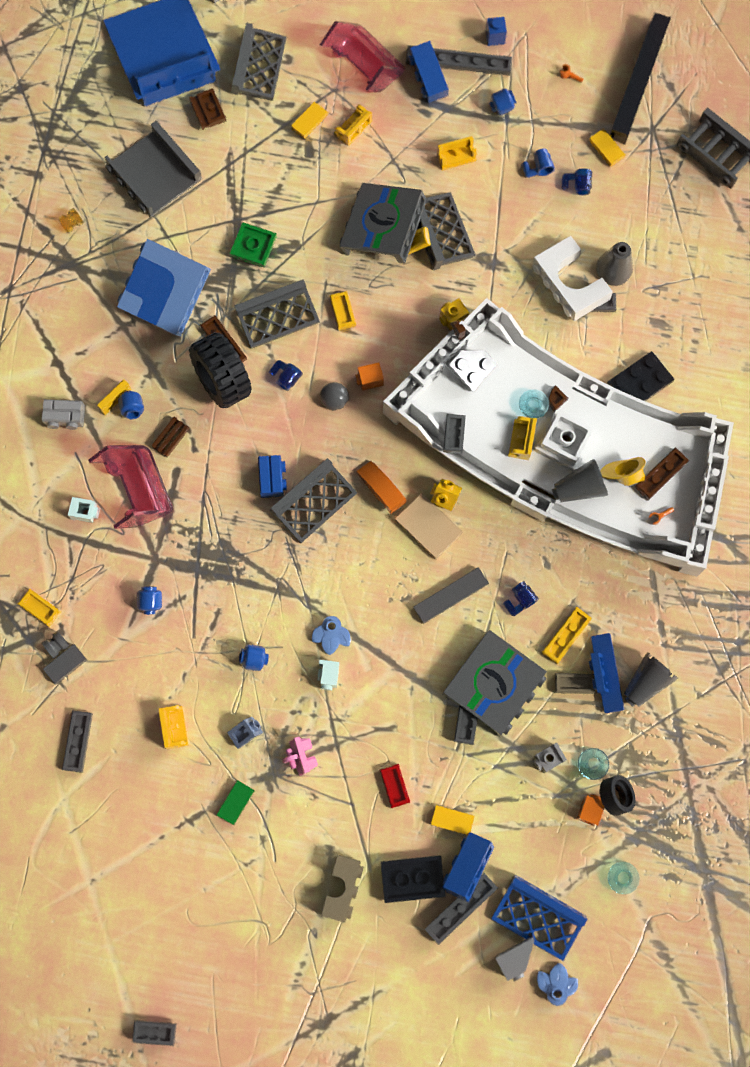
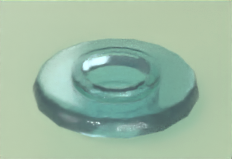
[519,389,549,418]
[578,748,609,780]
[608,862,640,895]

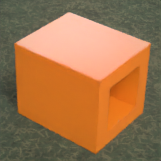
[355,362,384,391]
[577,794,604,826]

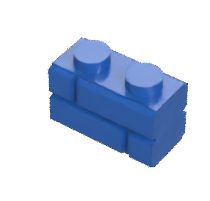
[258,455,287,498]

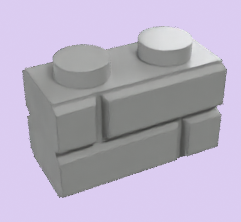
[42,399,85,430]

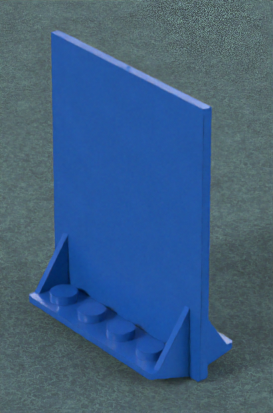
[103,0,220,106]

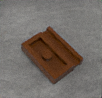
[189,88,226,130]

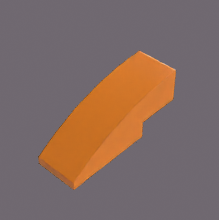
[356,461,406,514]

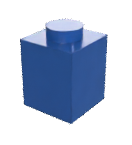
[485,17,507,46]

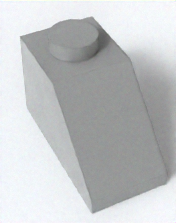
[495,936,534,981]

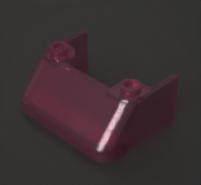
[320,21,405,93]
[88,445,173,529]

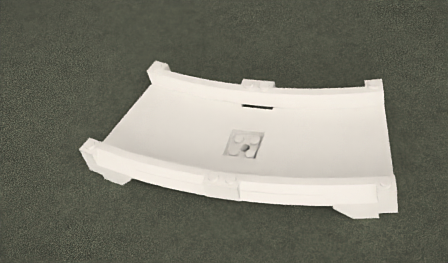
[383,298,734,577]

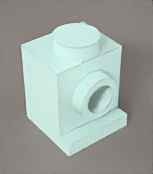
[68,497,100,523]
[318,660,340,691]

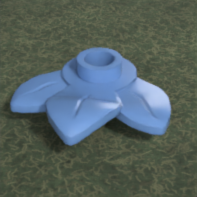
[312,616,351,655]
[537,963,578,1006]

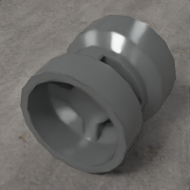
[42,631,70,658]

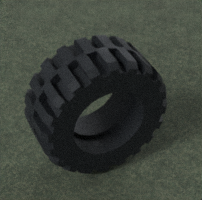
[189,332,252,408]

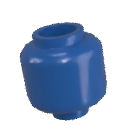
[489,88,517,115]
[118,391,144,420]
[137,586,162,615]
[239,644,269,671]

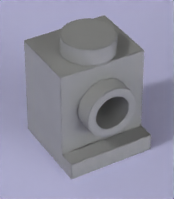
[534,743,567,773]

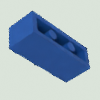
[408,41,449,103]
[443,832,494,902]

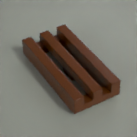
[151,417,190,458]

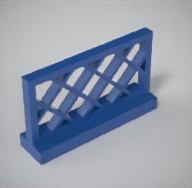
[491,874,588,961]

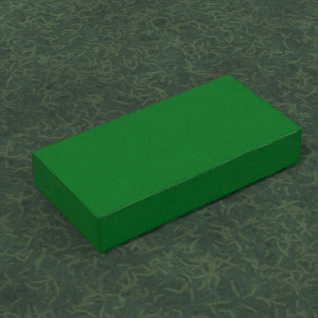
[217,780,255,825]

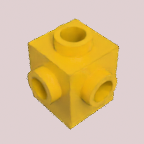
[439,298,469,330]
[430,479,462,511]

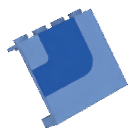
[117,239,211,337]

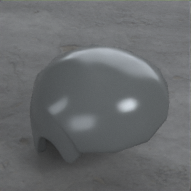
[320,382,349,411]

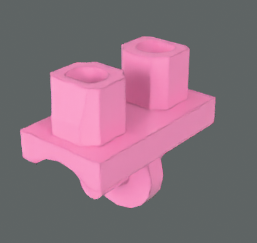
[282,737,318,776]

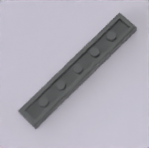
[406,45,512,76]

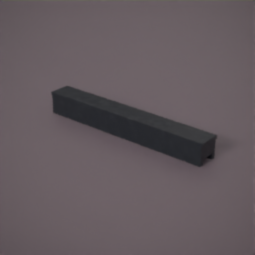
[610,12,671,145]

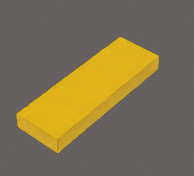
[542,607,592,664]

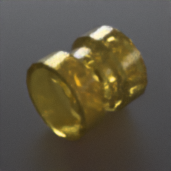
[58,208,84,233]

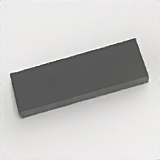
[62,711,93,773]

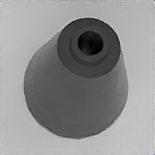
[596,242,633,286]
[552,459,608,502]
[624,652,678,707]

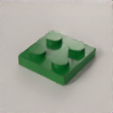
[230,222,277,268]

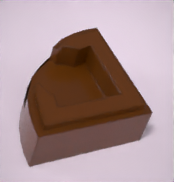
[450,320,466,340]
[549,385,569,413]

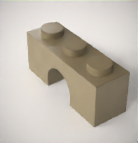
[321,855,364,922]

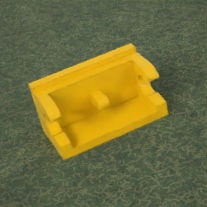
[334,104,372,146]
[437,136,477,170]
[508,416,537,460]
[158,705,189,750]

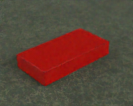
[380,764,410,809]

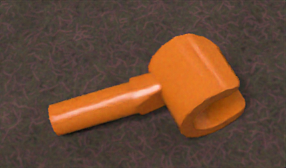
[560,64,583,83]
[649,507,674,525]

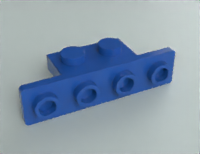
[589,633,624,713]

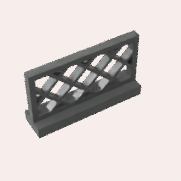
[231,22,287,101]
[417,192,476,270]
[235,279,320,349]
[270,458,357,543]

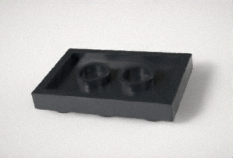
[607,351,675,401]
[381,855,446,903]

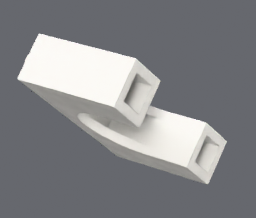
[532,236,613,321]

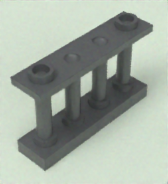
[677,107,750,189]

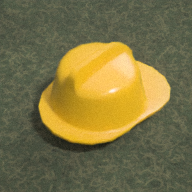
[600,457,646,486]

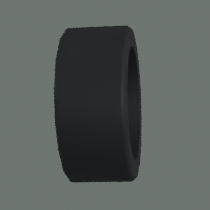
[599,775,636,816]

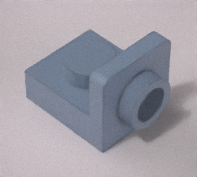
[227,717,263,749]

